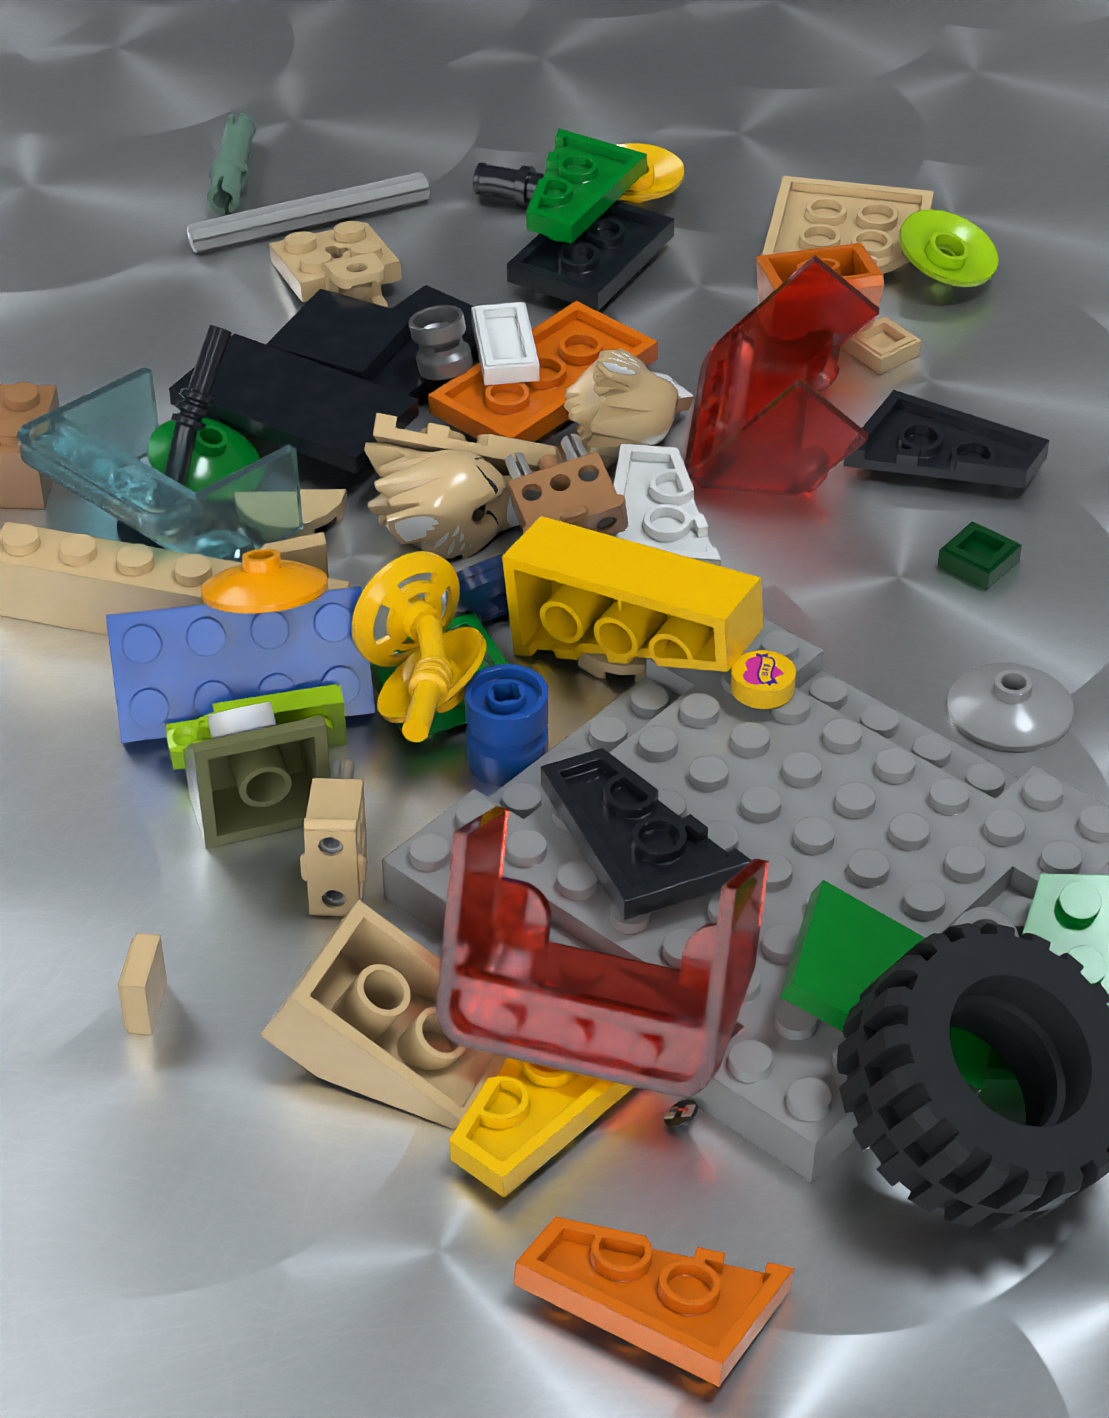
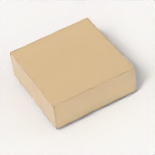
[844,316,921,375]
[118,933,167,1035]

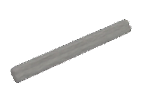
[187,172,430,253]

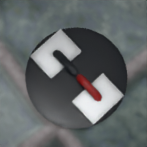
[663,1099,698,1128]

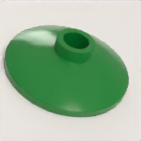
[147,418,261,501]

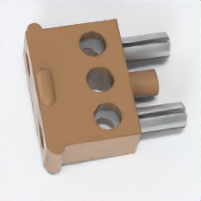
[505,434,628,535]

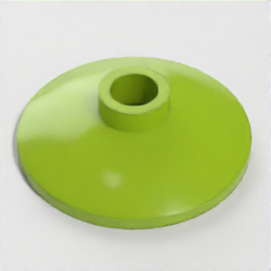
[899,209,999,287]

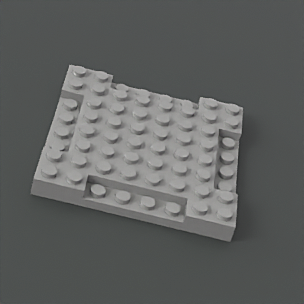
[382,617,1109,1183]

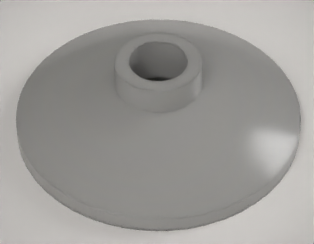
[947,663,1074,753]

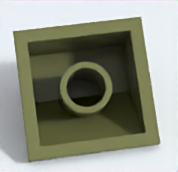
[183,715,330,849]

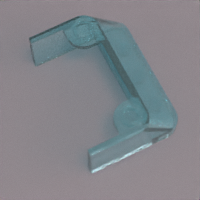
[17,366,303,563]

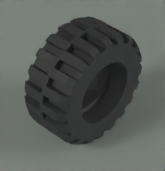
[837,923,1109,1230]

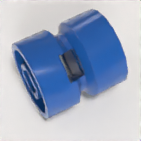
[464,664,548,787]

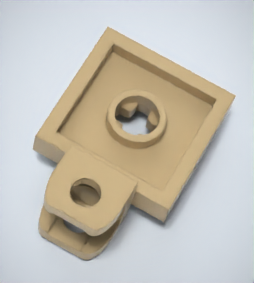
[269,221,402,307]

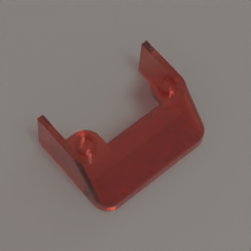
[684,255,880,496]
[436,806,769,1097]

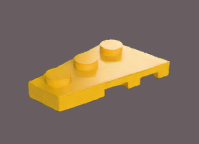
[449,982,654,1198]

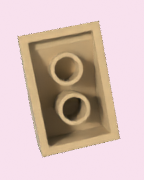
[260,900,528,1130]

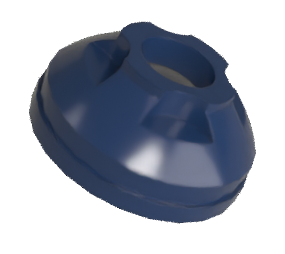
[442,553,509,623]

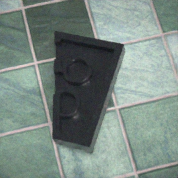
[843,390,1049,488]
[541,748,753,921]

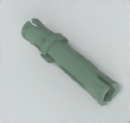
[207,113,256,214]

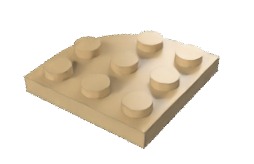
[762,176,934,274]

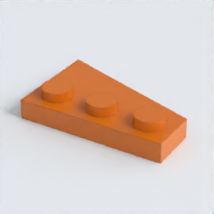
[513,1216,795,1387]

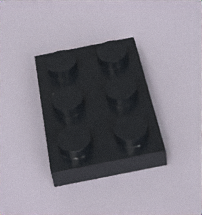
[507,201,675,311]

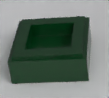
[937,521,1022,590]

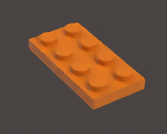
[428,301,658,442]

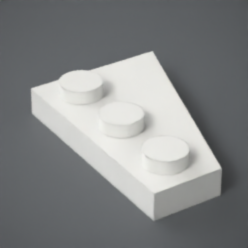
[611,444,721,566]

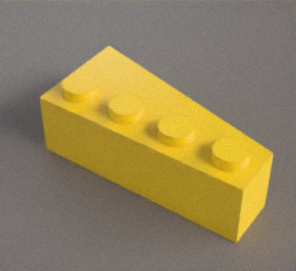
[502,516,764,672]

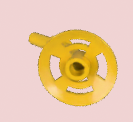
[351,551,460,742]

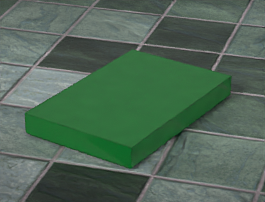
[779,880,991,1095]

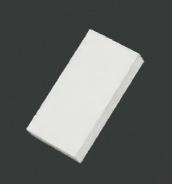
[471,302,540,385]

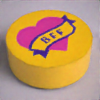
[731,650,796,709]

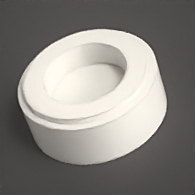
[207,702,276,739]

